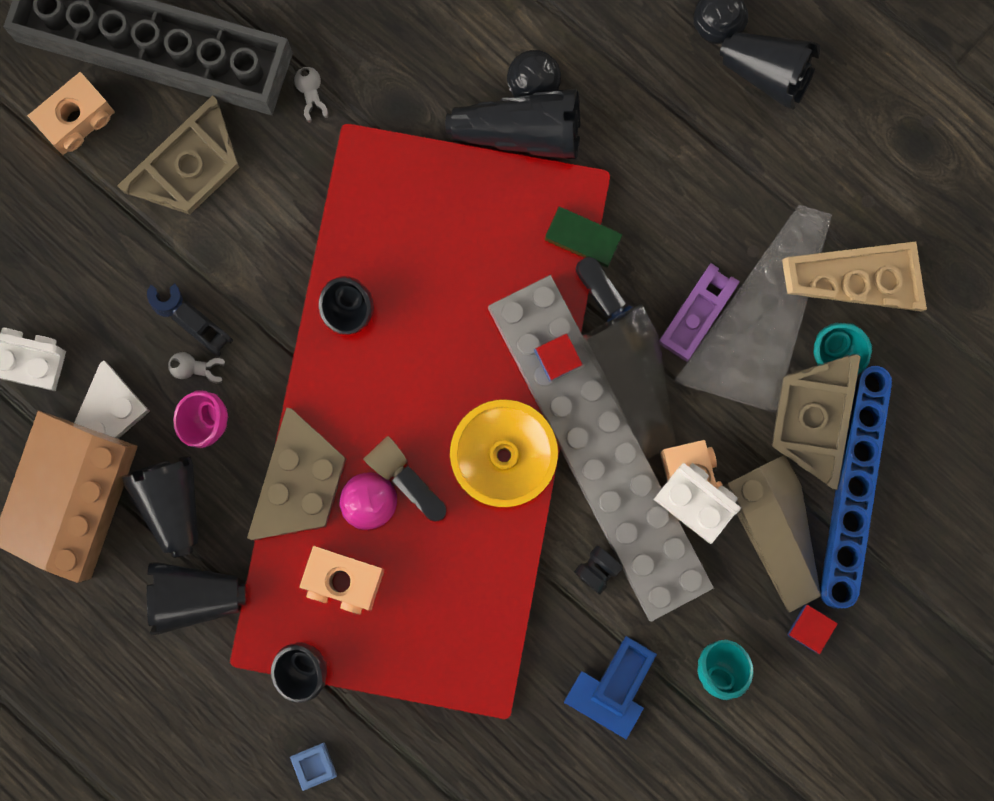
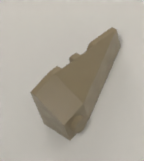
[723,455,821,613]

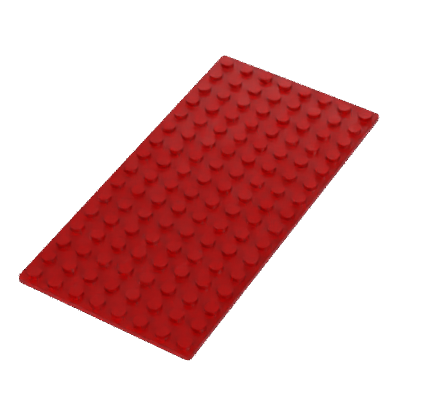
[230,124,610,719]

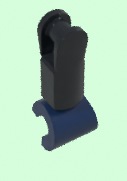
[576,257,649,348]
[147,283,233,357]

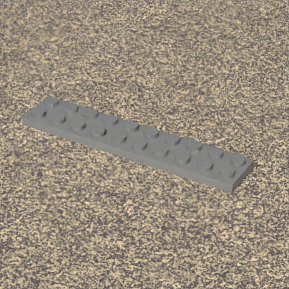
[488,275,714,621]

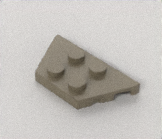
[117,95,239,214]
[771,354,861,490]
[247,408,346,541]

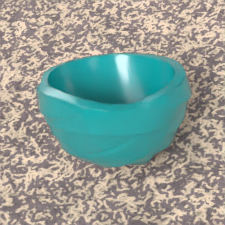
[813,323,872,374]
[697,640,753,700]

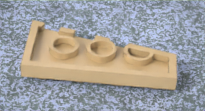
[782,241,927,312]

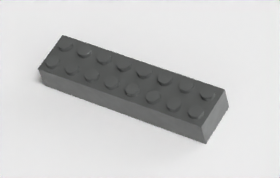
[3,0,293,116]

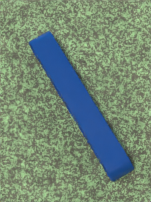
[820,366,892,608]

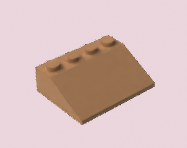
[0,411,138,583]

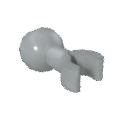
[294,67,328,122]
[168,352,225,384]

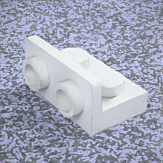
[0,328,66,391]
[653,463,741,544]

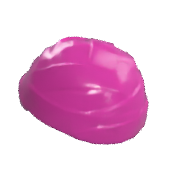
[173,390,228,448]
[339,472,397,530]

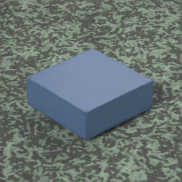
[290,742,337,791]

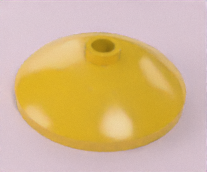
[450,400,558,508]

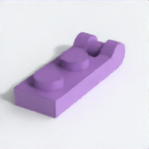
[658,263,740,362]

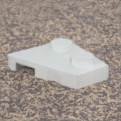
[74,361,150,439]

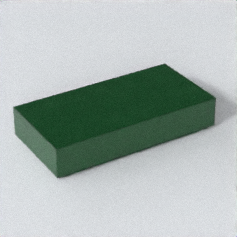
[545,207,623,268]

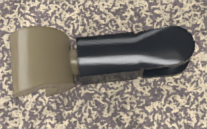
[363,436,446,521]

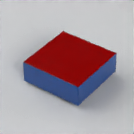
[534,333,583,382]
[787,605,838,654]

